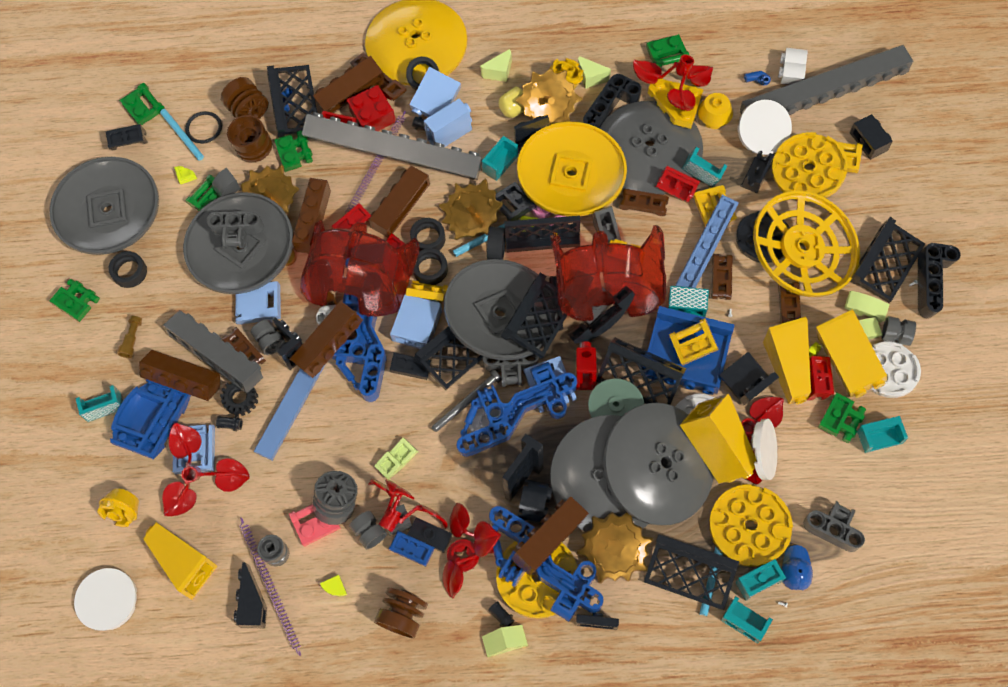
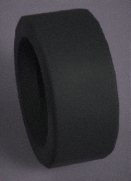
[406,56,439,90]
[410,218,446,252]
[487,227,505,260]
[412,248,448,285]
[108,251,147,288]

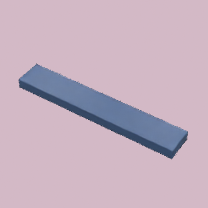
[675,195,739,288]
[254,364,326,461]

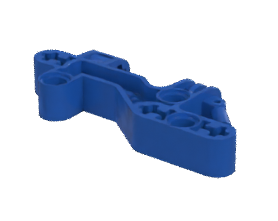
[332,272,398,402]
[457,362,577,457]
[489,506,603,622]

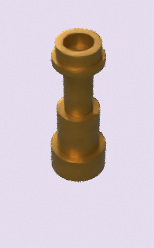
[117,316,142,358]

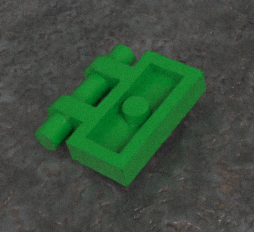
[275,130,313,172]
[49,279,100,322]
[818,392,866,443]

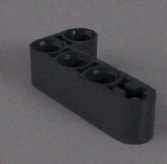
[583,74,641,129]
[918,243,961,319]

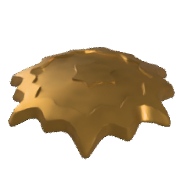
[515,69,582,125]
[241,165,299,213]
[439,178,503,240]
[577,512,653,584]

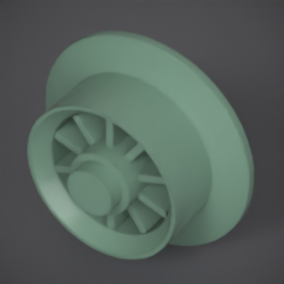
[588,379,644,418]

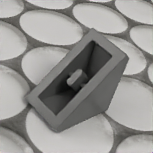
[593,206,621,247]

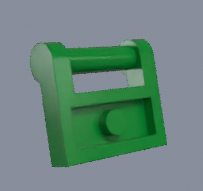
[646,34,689,68]
[120,83,165,125]
[185,174,220,211]

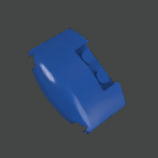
[110,379,191,459]

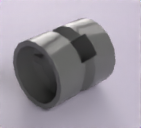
[882,316,916,346]
[251,319,285,355]
[349,511,387,550]
[257,534,290,567]

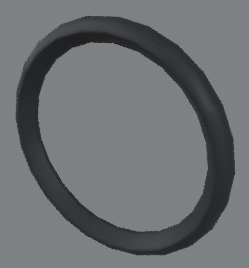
[185,111,222,144]

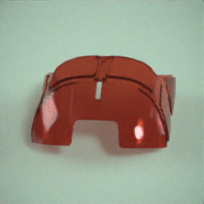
[300,220,419,317]
[550,225,666,321]

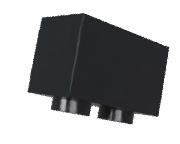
[850,114,893,160]

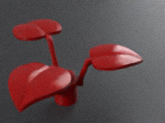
[633,54,713,111]
[741,397,784,485]
[162,423,250,516]
[368,478,448,532]
[443,503,501,599]

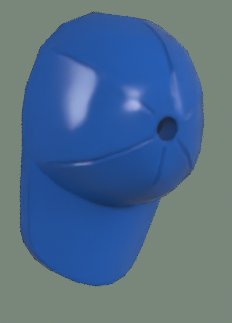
[781,545,813,591]

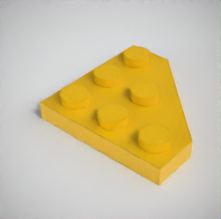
[648,79,704,129]

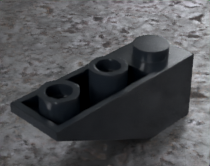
[234,562,267,629]

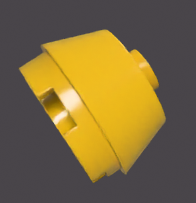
[549,58,584,89]
[698,93,733,129]
[97,488,139,527]

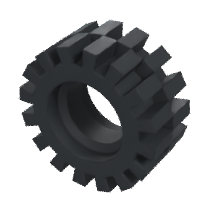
[220,382,259,416]

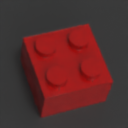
[347,85,396,131]

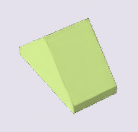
[480,49,512,82]
[578,56,611,89]
[482,625,528,657]

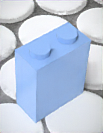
[409,67,461,117]
[424,98,472,147]
[390,294,442,349]

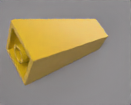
[763,317,811,405]
[143,522,217,600]

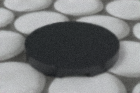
[736,210,790,263]

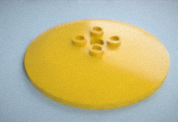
[365,0,467,86]
[517,122,627,216]

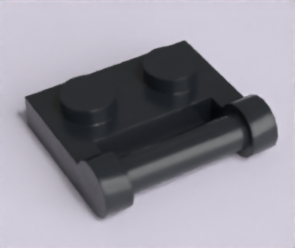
[496,182,537,221]

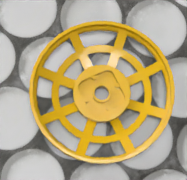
[753,191,860,297]

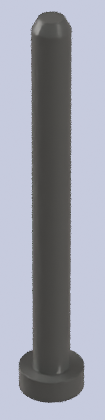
[432,370,502,432]

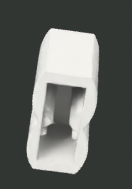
[778,48,808,85]

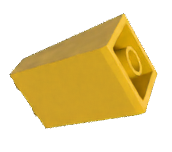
[816,309,887,398]
[680,394,757,483]

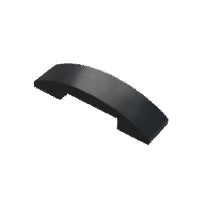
[568,286,635,344]

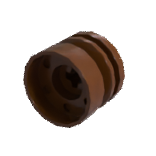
[220,77,269,119]
[227,115,273,163]
[374,588,428,639]

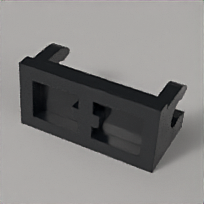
[105,124,148,151]
[740,151,774,193]

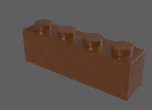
[313,56,385,113]
[369,165,430,238]
[292,178,331,254]
[290,301,363,378]
[139,350,220,401]
[512,496,589,576]

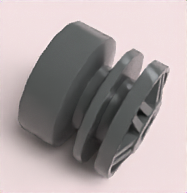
[312,471,358,525]

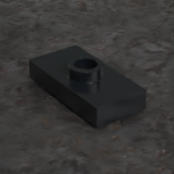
[389,352,431,380]
[407,517,453,553]
[576,613,619,630]

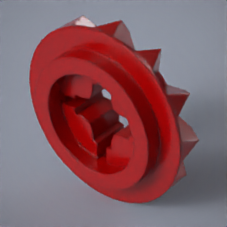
[447,539,479,572]

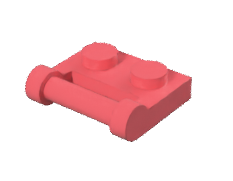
[289,504,341,547]

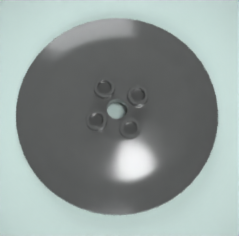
[600,101,703,195]
[50,157,159,255]
[183,192,293,294]
[444,259,558,360]
[604,403,714,526]
[550,415,668,532]

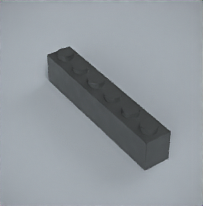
[163,310,263,393]

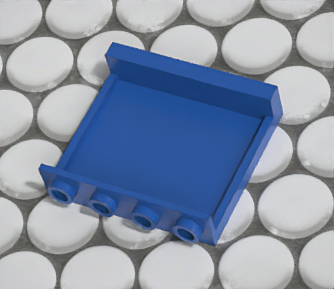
[641,306,735,395]

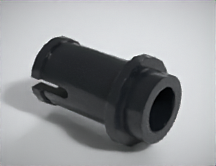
[412,116,426,132]
[216,416,243,432]
[488,601,514,627]

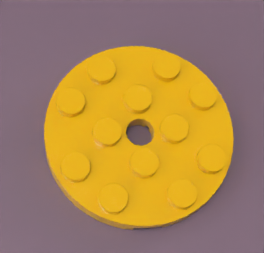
[772,132,848,202]
[709,484,793,567]
[496,541,578,619]

